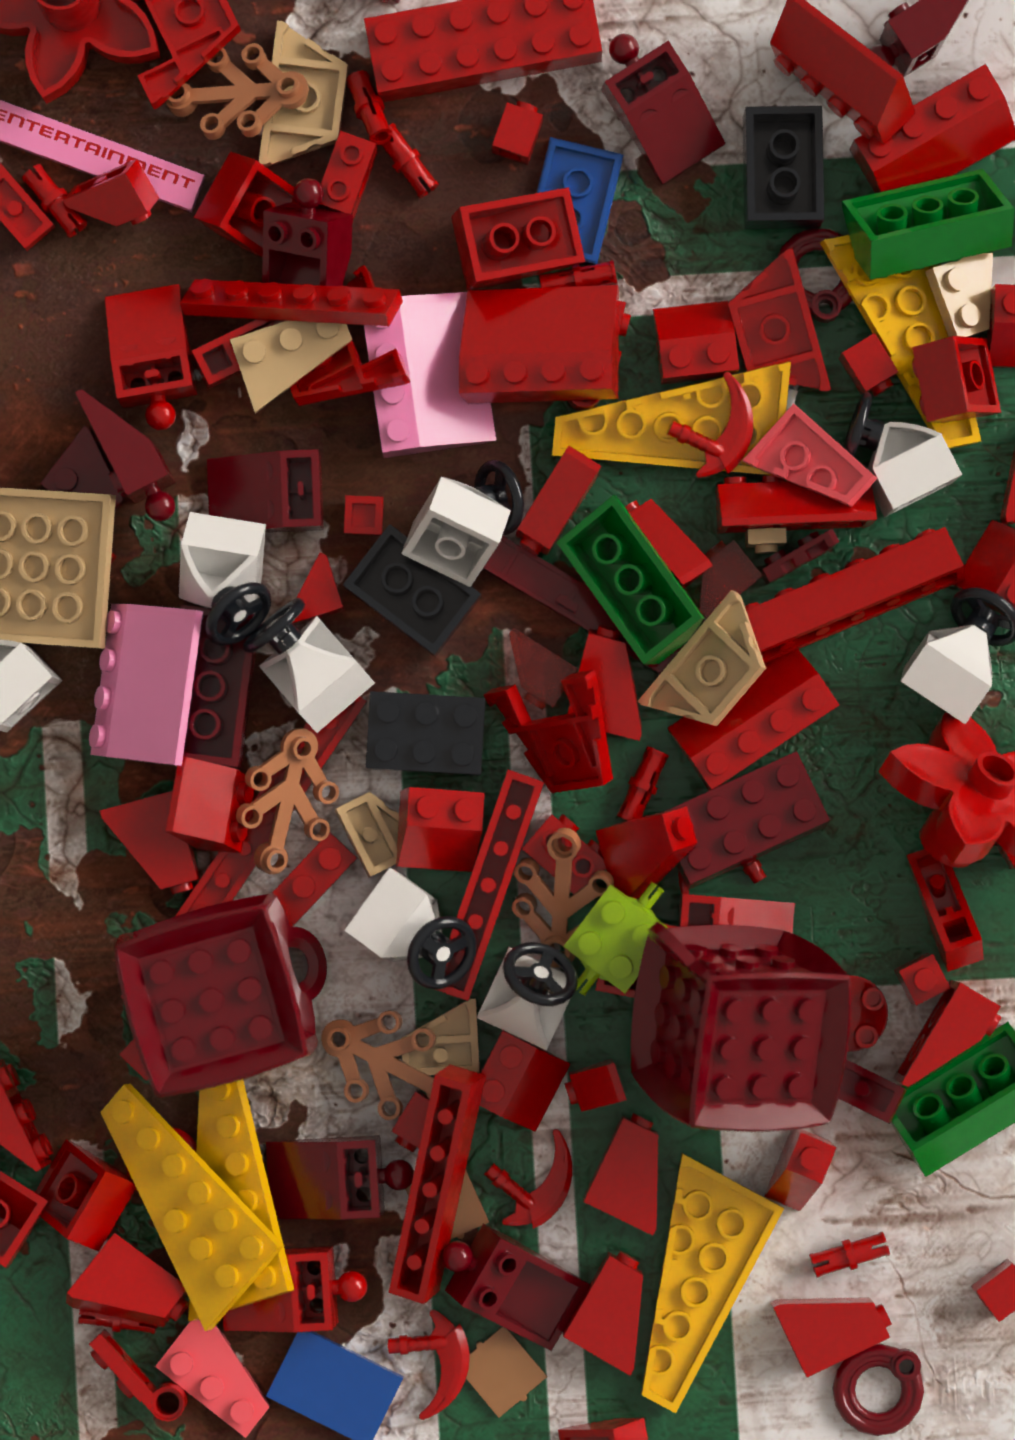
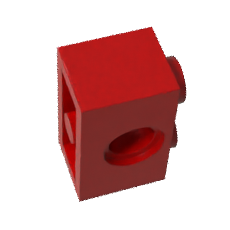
[316,131,378,221]

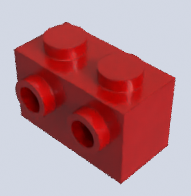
[522,814,606,894]

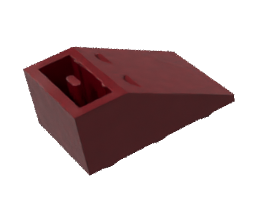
[207,449,324,533]

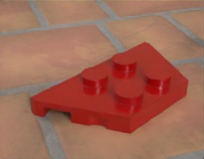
[728,247,831,391]

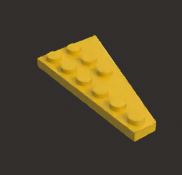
[820,235,981,449]
[552,361,791,475]
[188,1079,294,1322]
[100,1084,284,1331]
[641,1153,784,1413]

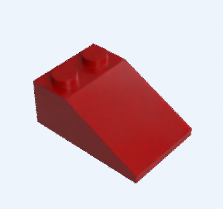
[451,187,585,290]
[893,980,1001,1087]

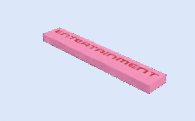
[0,100,205,212]

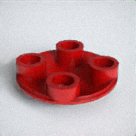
[847,975,888,1052]

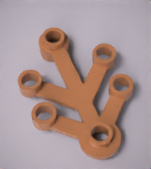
[165,43,309,140]
[236,728,339,875]
[512,828,614,967]
[321,1010,436,1120]

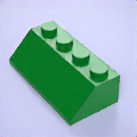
[842,169,1014,280]
[556,495,704,665]
[891,1022,1015,1177]

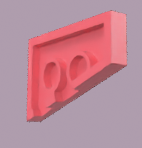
[742,403,878,507]
[155,1320,270,1438]

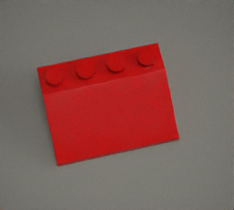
[459,285,619,404]

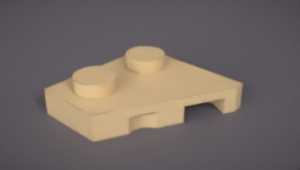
[925,252,993,337]
[334,792,399,878]
[401,998,480,1075]

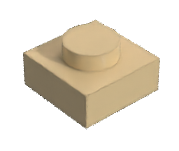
[745,528,787,554]

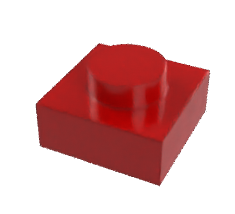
[344,495,384,536]

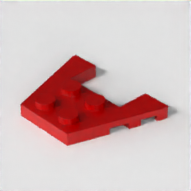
[131,0,241,110]
[290,265,411,406]
[483,670,613,793]

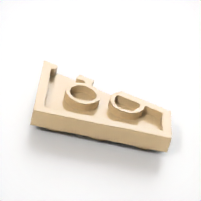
[230,321,352,414]

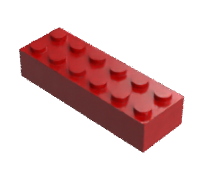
[364,0,603,102]

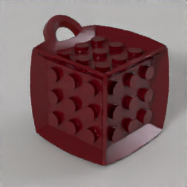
[114,892,327,1097]
[631,921,851,1132]

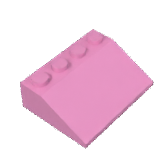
[364,292,496,458]
[89,604,203,766]

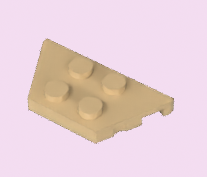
[259,20,348,167]
[638,590,766,726]

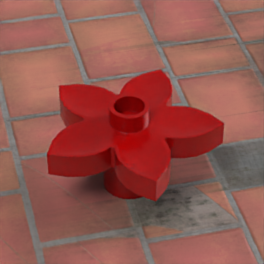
[0,0,161,104]
[878,712,1015,868]

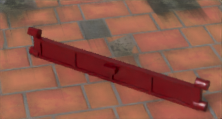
[483,535,685,674]

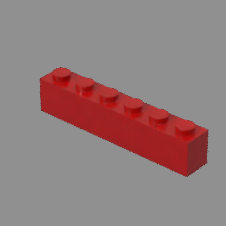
[745,527,964,663]
[434,769,544,1001]
[388,1064,486,1304]

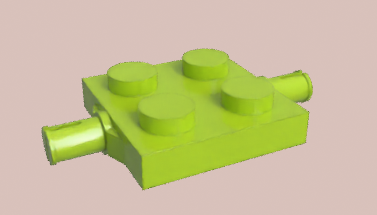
[563,881,668,996]

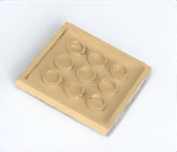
[0,488,116,649]

